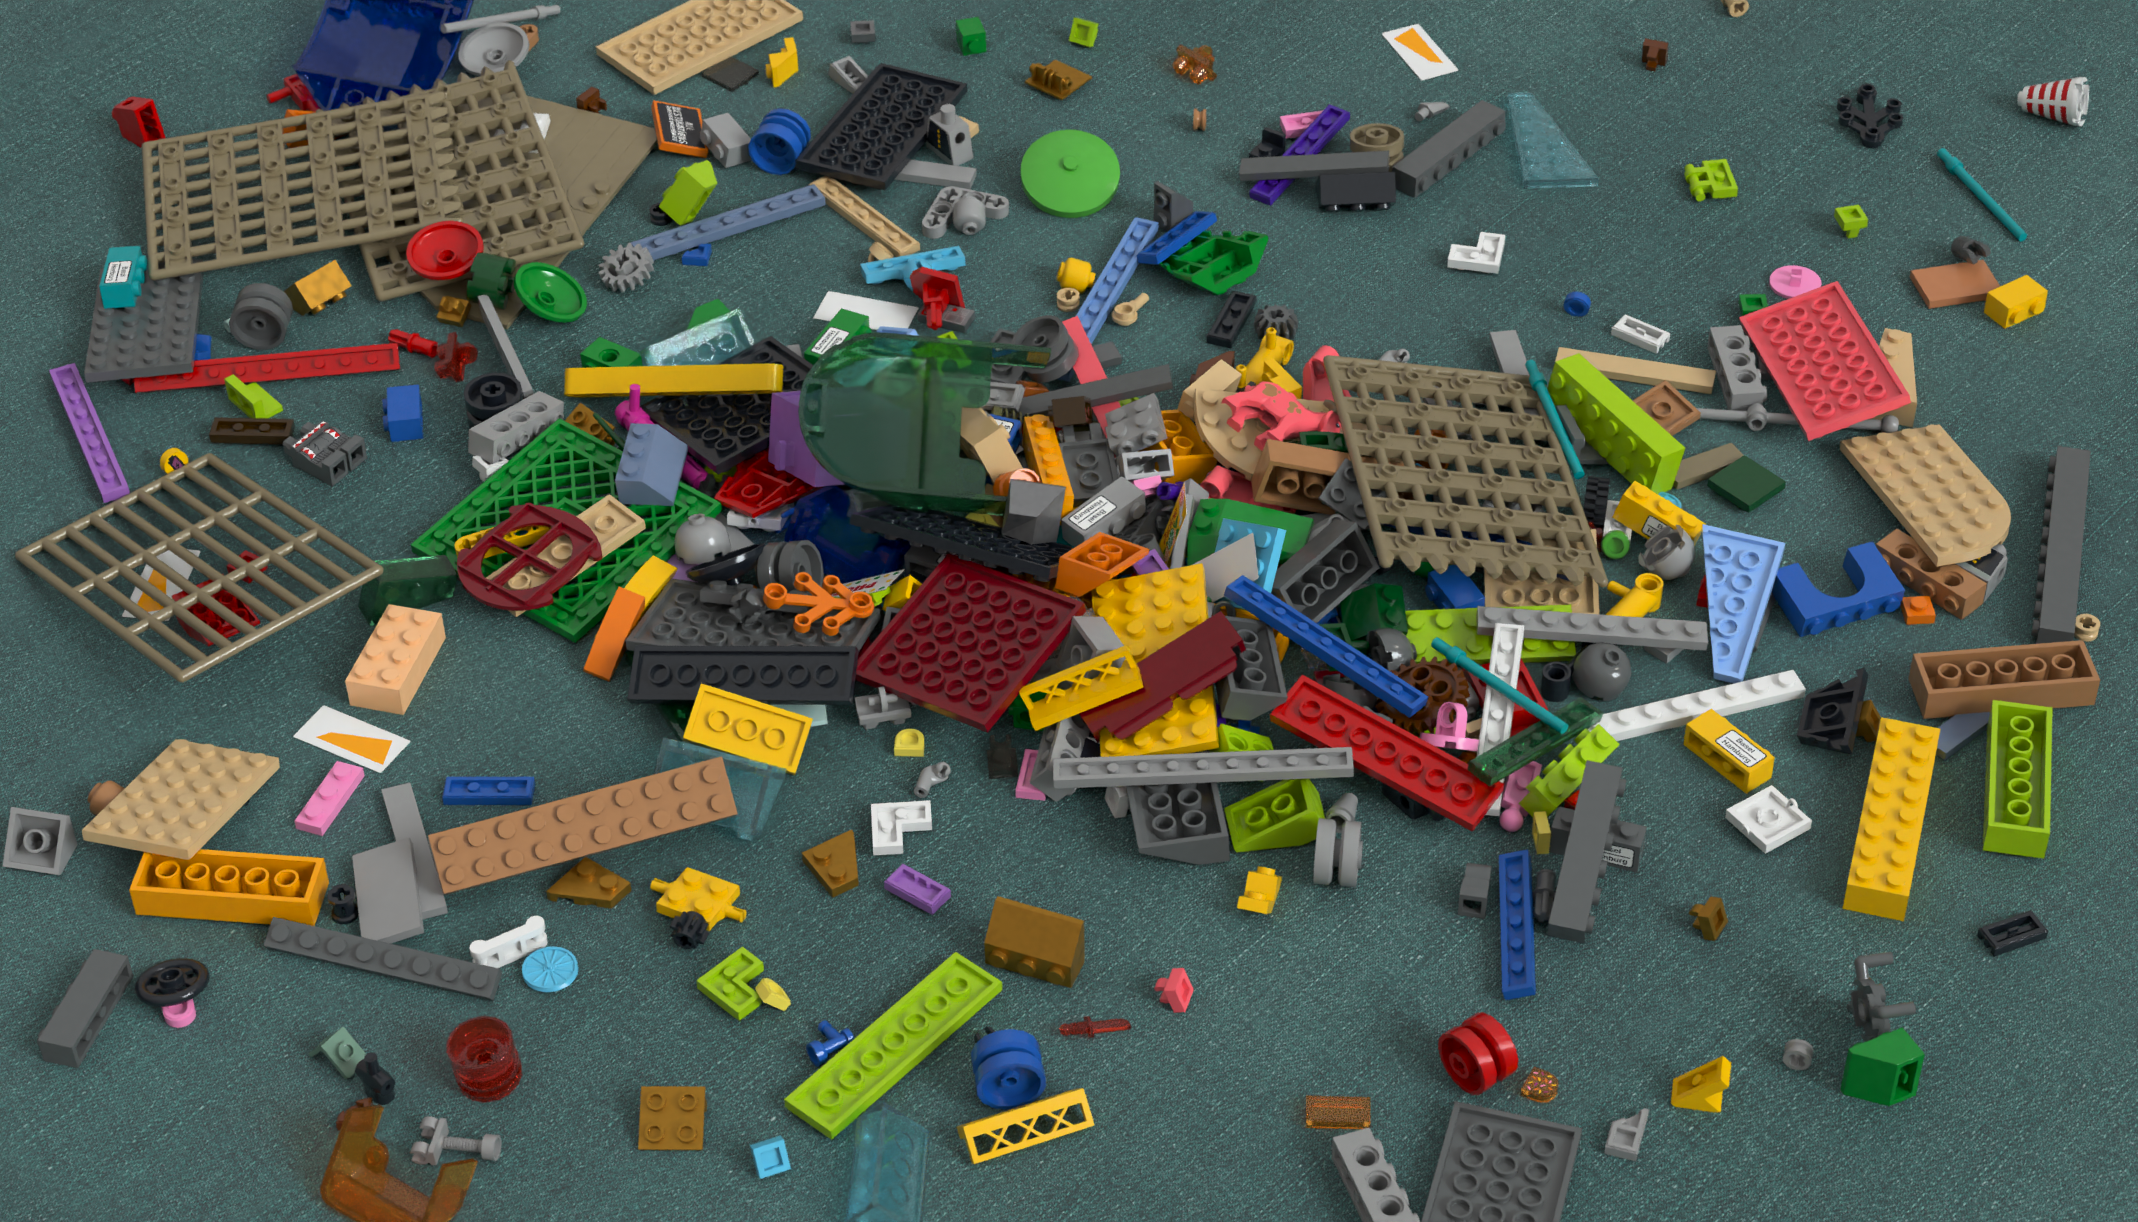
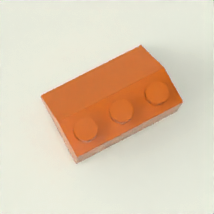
[1055,532,1149,597]

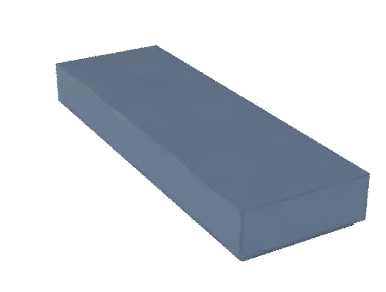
[1936,712,1990,761]

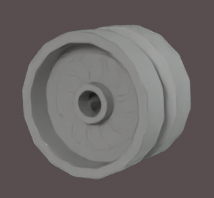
[1313,818,1363,887]

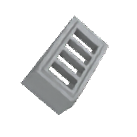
[828,56,868,94]

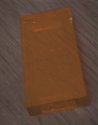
[1306,1096,1371,1129]

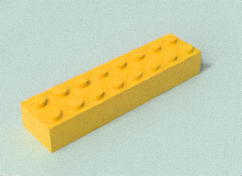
[1843,717,1940,921]

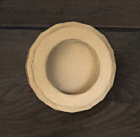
[868,242,893,262]

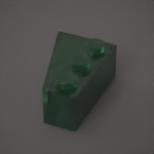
[358,555,458,626]

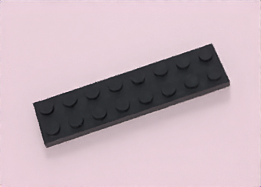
[627,646,859,705]

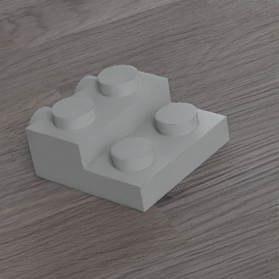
[1105,393,1167,457]

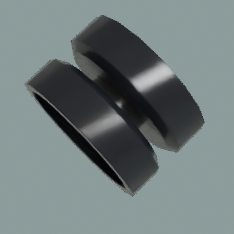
[463,372,524,428]

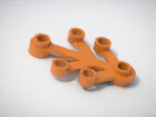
[763,572,874,636]

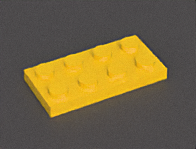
[683,683,813,776]

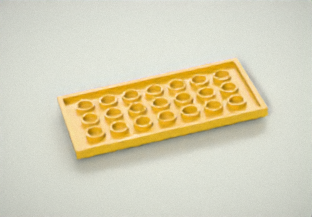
[1092,563,1219,757]

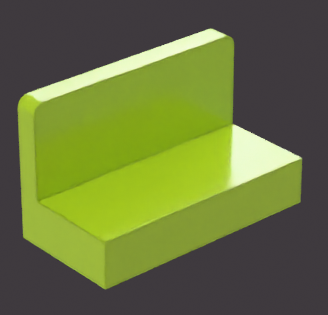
[224,374,283,418]

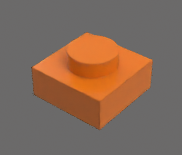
[1900,596,1936,625]

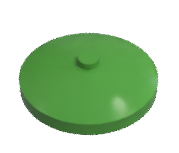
[1020,130,1120,218]

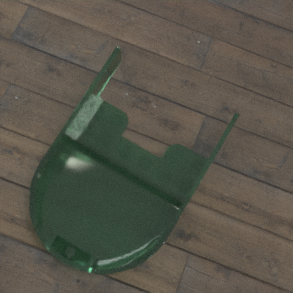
[798,332,1051,516]

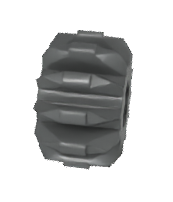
[1254,303,1298,340]

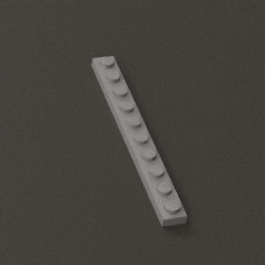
[1053,747,1354,789]

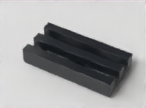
[1977,910,2048,957]

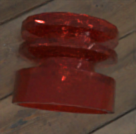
[446,1016,523,1102]

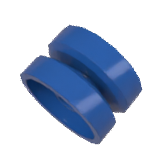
[971,1029,1046,1110]

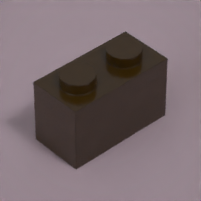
[1048,396,1093,429]

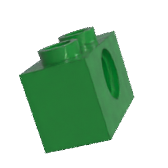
[580,337,642,368]

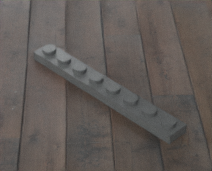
[263,917,502,1001]

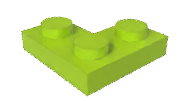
[696,947,764,1021]

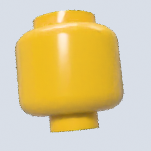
[1056,257,1096,294]

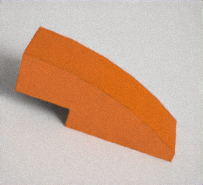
[583,587,645,682]

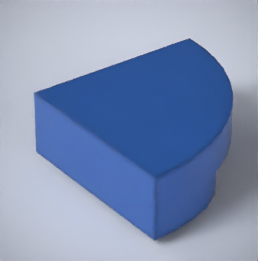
[682,244,712,266]

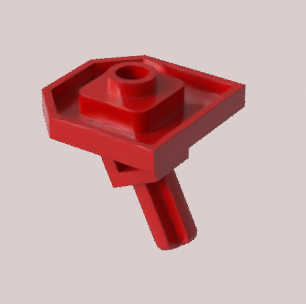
[910,266,965,331]

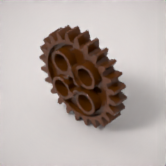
[1375,656,1470,737]

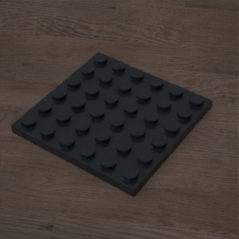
[640,336,844,475]

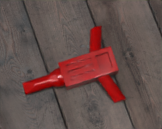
[266,72,325,112]

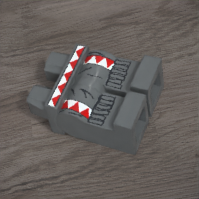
[283,420,367,487]

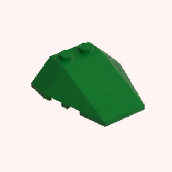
[1159,230,1268,295]
[1187,498,1314,566]

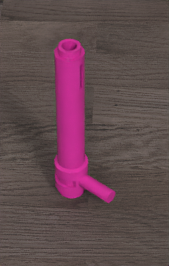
[615,384,709,490]

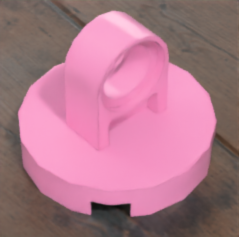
[1420,702,1480,752]

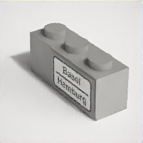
[1061,476,1146,547]

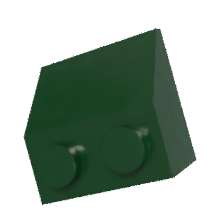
[1339,583,1408,641]

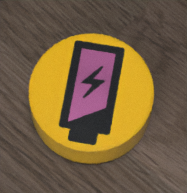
[160,448,188,474]

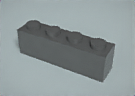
[37,949,133,1068]

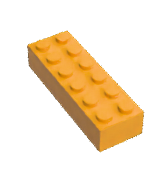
[129,849,329,926]

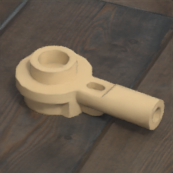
[1112,293,1149,326]

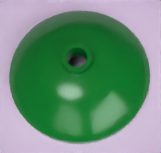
[514,262,587,323]

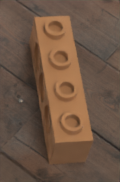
[1876,529,1987,620]

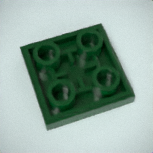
[1707,455,1786,513]

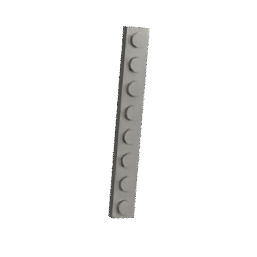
[1476,606,1708,650]

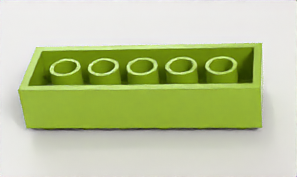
[1547,353,1685,494]
[1983,700,2053,859]

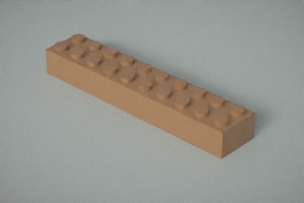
[427,756,738,895]

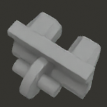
[855,687,911,729]

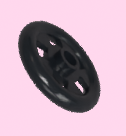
[135,958,210,1007]

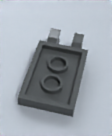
[1059,423,1118,507]

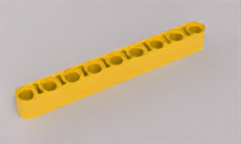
[564,364,783,397]

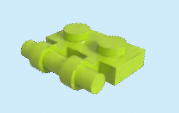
[1684,159,1738,202]

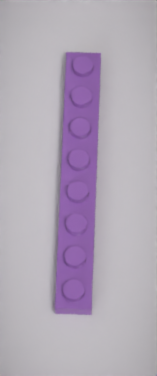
[49,363,130,503]

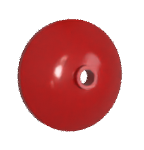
[406,221,484,280]

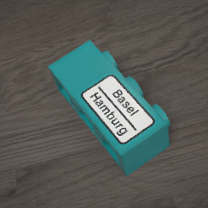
[99,246,148,309]

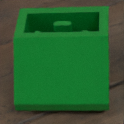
[1840,1027,1925,1106]

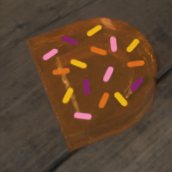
[1521,1066,1559,1102]

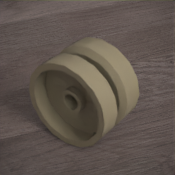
[1350,123,1404,172]

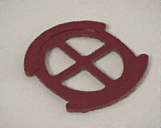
[457,503,603,611]

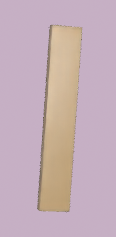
[809,176,920,257]
[1555,347,1716,394]

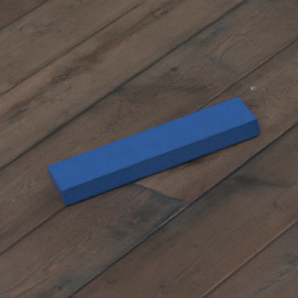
[1136,211,1217,265]

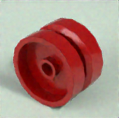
[1438,1012,1518,1095]

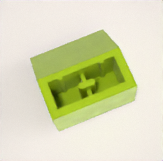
[659,160,717,226]

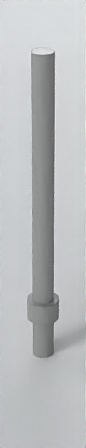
[441,5,560,33]

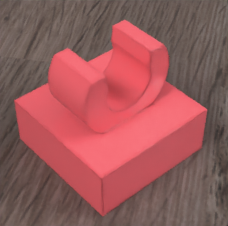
[1154,968,1194,1013]

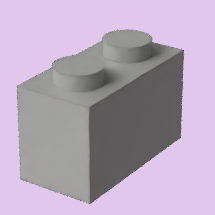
[700,113,751,168]

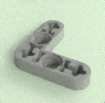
[922,186,1009,239]

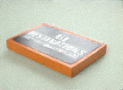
[651,100,708,158]

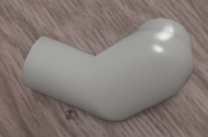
[1378,349,1410,363]
[914,762,951,798]

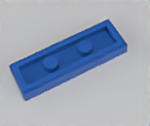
[442,777,535,805]

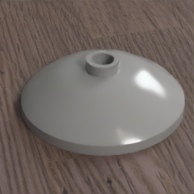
[458,23,529,76]

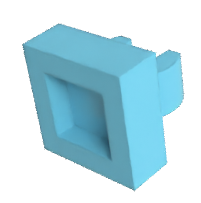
[750,1135,791,1179]

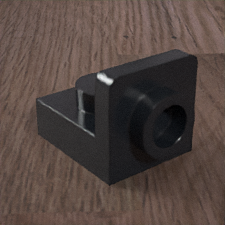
[1249,127,1286,158]

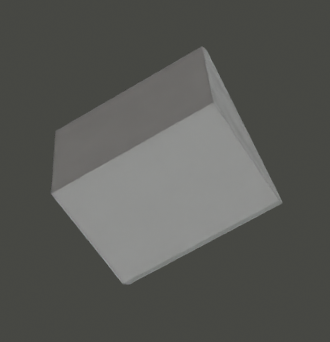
[3,807,78,875]

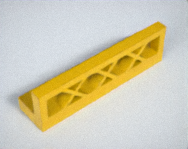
[1019,645,1144,731]
[957,1088,1094,1164]

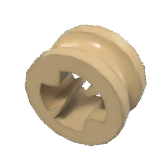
[1057,288,1080,312]
[2074,614,2100,642]

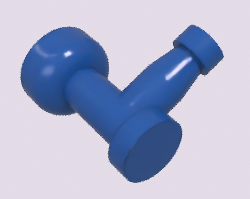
[806,1020,855,1067]

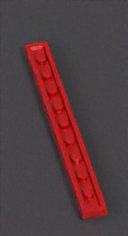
[134,343,401,393]

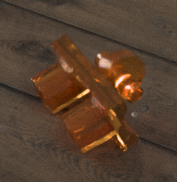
[1172,44,1217,85]

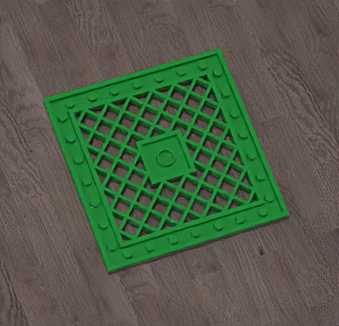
[411,418,722,643]

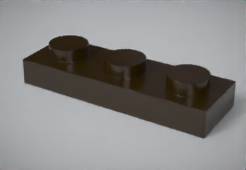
[209,417,295,445]

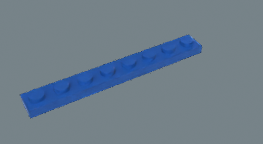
[1224,575,1428,718]

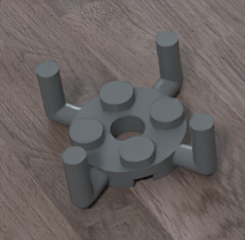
[1847,952,1916,1042]

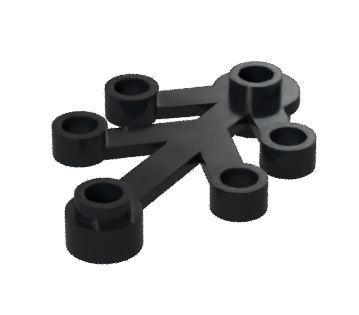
[1837,83,1904,148]

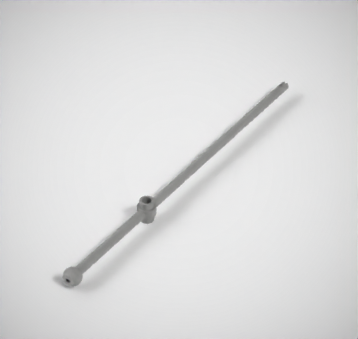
[1473,402,1899,433]

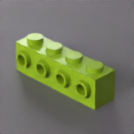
[1519,724,1620,817]

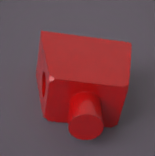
[112,96,166,148]

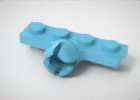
[860,246,966,291]

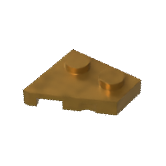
[546,857,632,909]

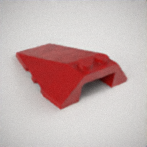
[714,448,824,518]

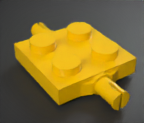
[650,867,747,931]

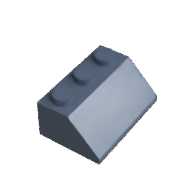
[615,423,688,506]

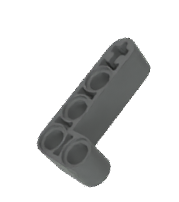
[1115,496,1167,575]

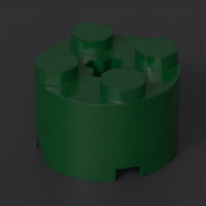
[467,252,516,310]

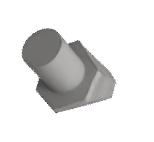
[1415,102,1450,122]

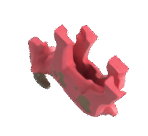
[1221,381,1341,451]

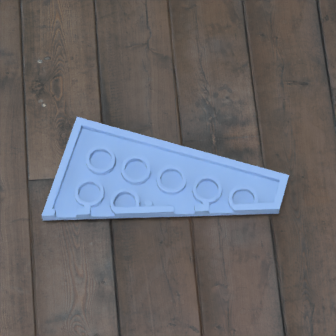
[1702,524,1785,683]

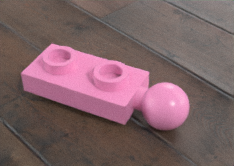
[1500,754,1542,832]

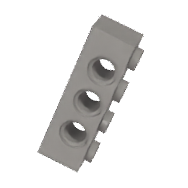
[1707,325,1767,411]
[468,391,564,464]
[1030,714,1090,802]
[1332,1128,1420,1222]

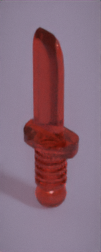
[1059,1016,1132,1038]

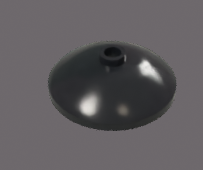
[686,543,765,586]

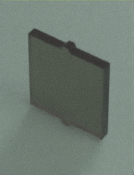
[702,57,759,92]

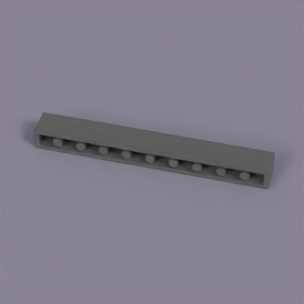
[2031,446,2091,644]

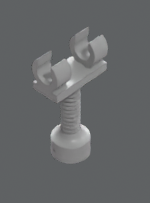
[410,1116,502,1166]

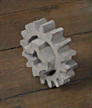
[598,243,654,292]

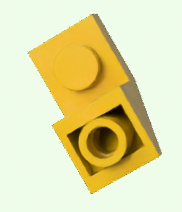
[765,37,798,87]
[1237,866,1282,914]

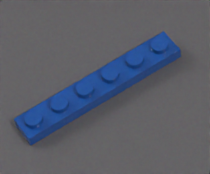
[1499,849,1536,1000]

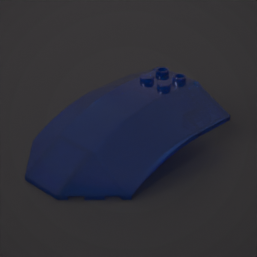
[292,0,474,111]

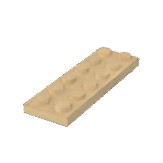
[486,494,646,617]

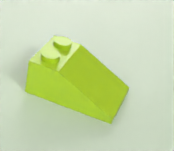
[1224,779,1326,852]

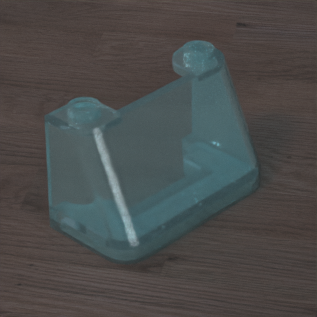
[654,737,787,841]

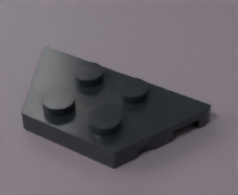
[1797,667,1868,754]

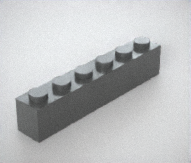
[1392,100,1506,198]
[1547,760,1627,943]

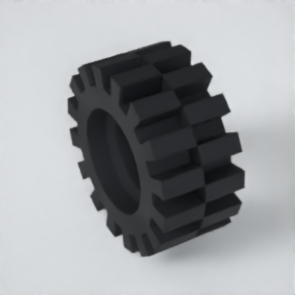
[1584,476,1610,528]

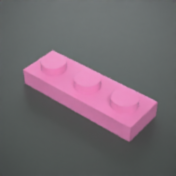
[295,761,365,836]

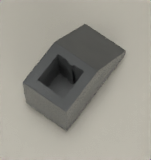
[1154,181,1193,232]

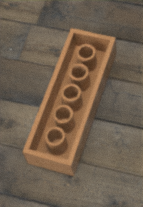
[1251,439,1426,515]
[1908,640,2100,719]

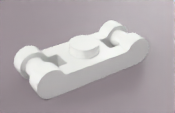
[470,916,548,968]

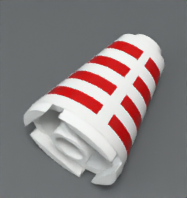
[2018,77,2089,126]

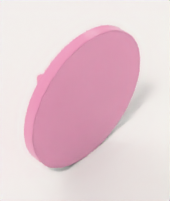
[1769,265,1821,299]

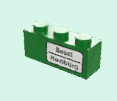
[804,308,872,380]

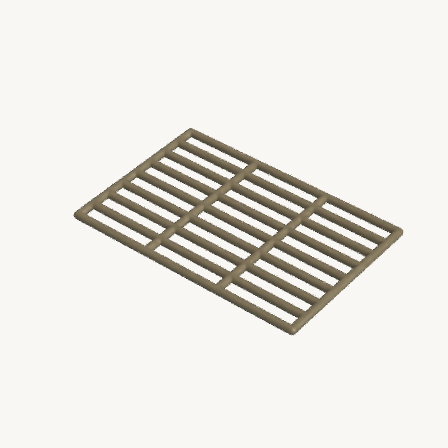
[15,453,383,683]

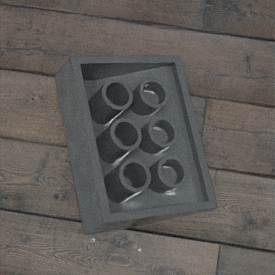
[1126,751,1230,865]

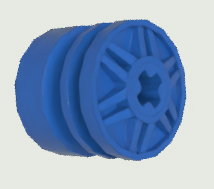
[748,108,811,175]

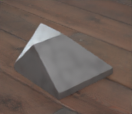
[1001,479,1066,544]

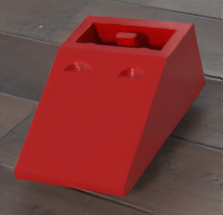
[171,579,260,646]

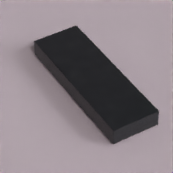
[1207,290,1257,349]

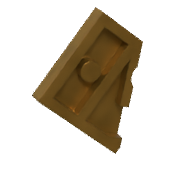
[802,829,859,898]

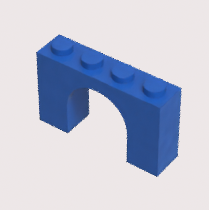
[1771,542,1905,637]

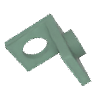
[308,1027,366,1079]

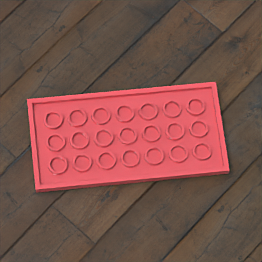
[1739,281,1911,441]

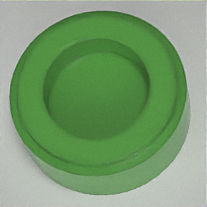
[1601,530,1630,559]

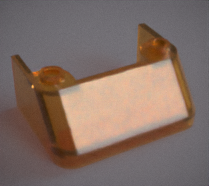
[320,1105,478,1222]

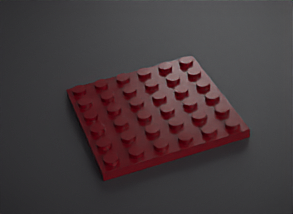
[855,554,1087,733]

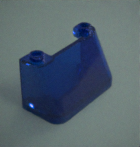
[784,485,911,584]

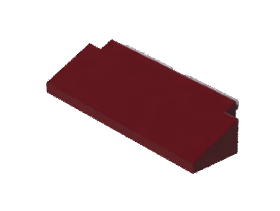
[1079,611,1246,743]

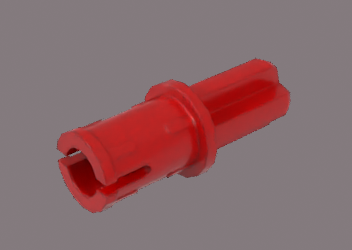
[388,329,439,358]

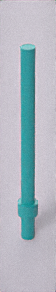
[1937,148,2027,242]
[1525,360,1585,479]
[1431,637,1568,734]

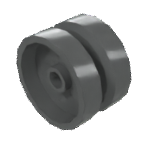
[229,283,293,350]
[1011,315,1079,383]
[757,540,824,595]

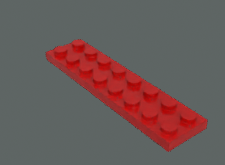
[1270,675,1504,832]

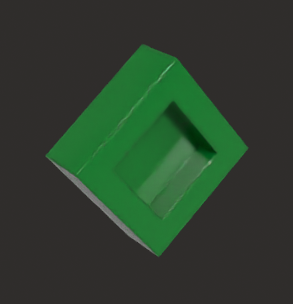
[1738,294,1768,316]

